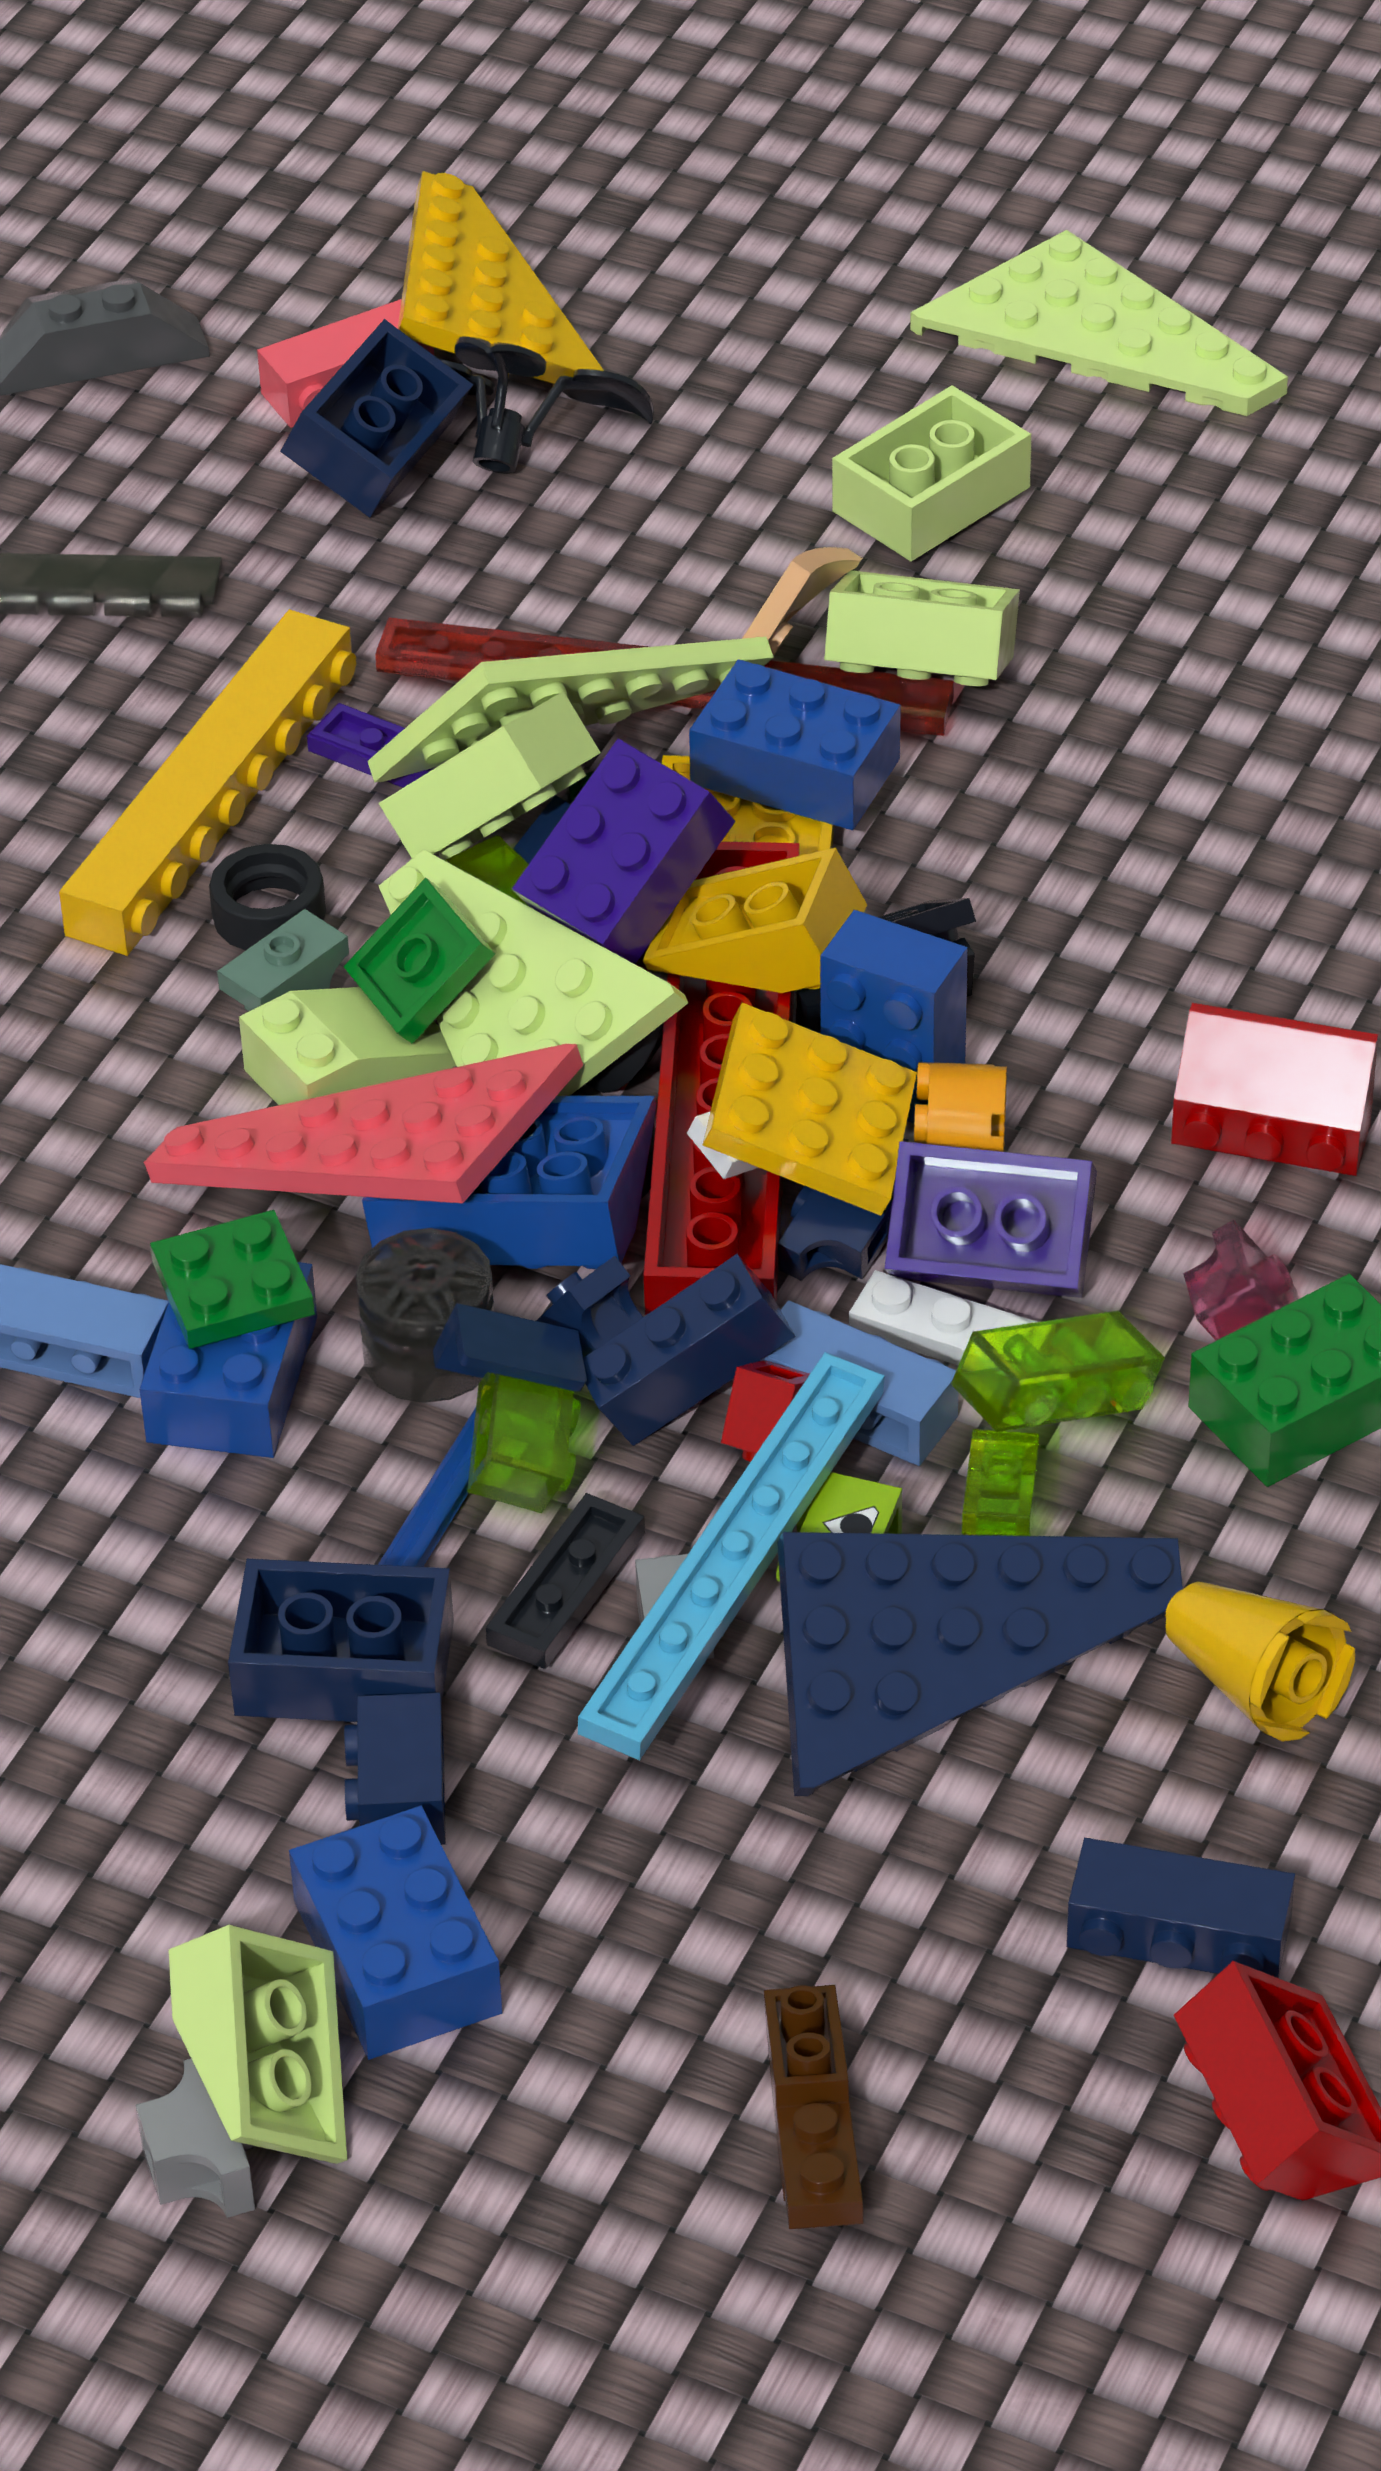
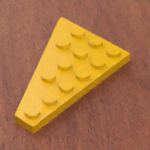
[398,171,604,384]

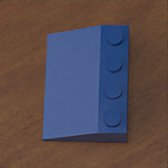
[362,1096,657,1269]

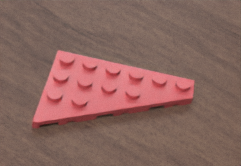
[144,1044,583,1204]

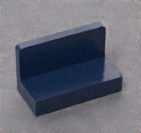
[433,1303,587,1395]

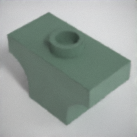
[217,909,349,1011]

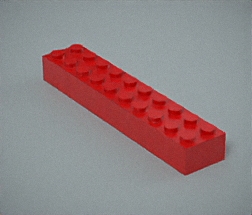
[644,842,800,1316]

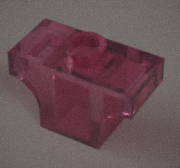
[1183,1220,1299,1340]

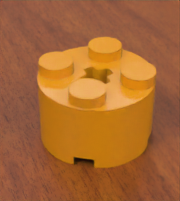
[914,1062,1007,1152]

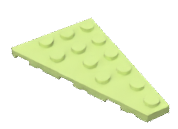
[910,230,1288,416]
[367,637,774,783]
[379,850,688,1096]

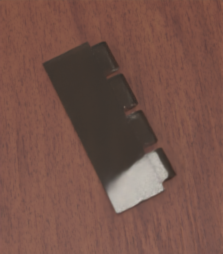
[0,553,222,618]

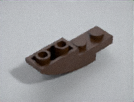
[764,1985,863,2229]

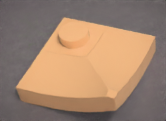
[742,547,863,655]

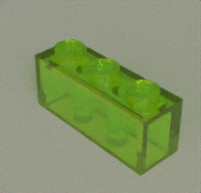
[951,1311,1165,1432]

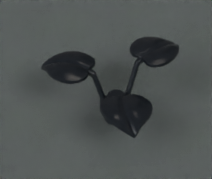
[439,336,654,474]

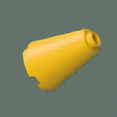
[1165,1582,1355,1742]

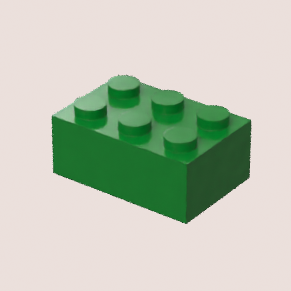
[1188,1274,1381,1487]

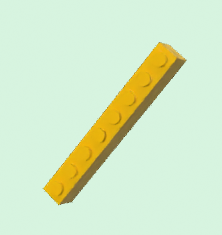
[59,609,356,956]

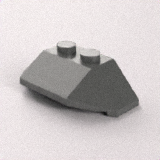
[0,278,210,396]

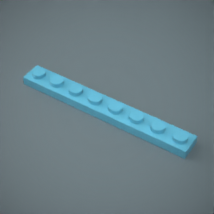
[578,1352,885,1761]

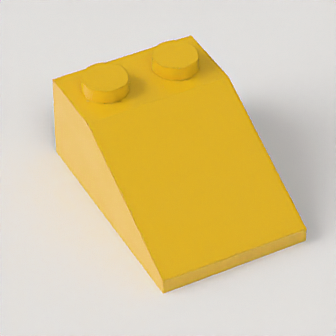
[643,848,867,993]

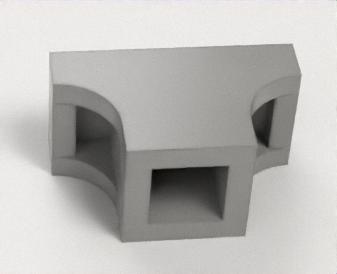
[136,2059,255,2218]

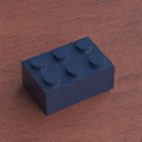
[280,319,473,518]
[228,1558,454,1722]

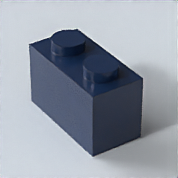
[344,1692,446,1845]

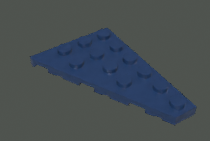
[777,1532,1183,1796]

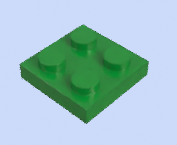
[343,877,496,1044]
[150,1210,315,1349]

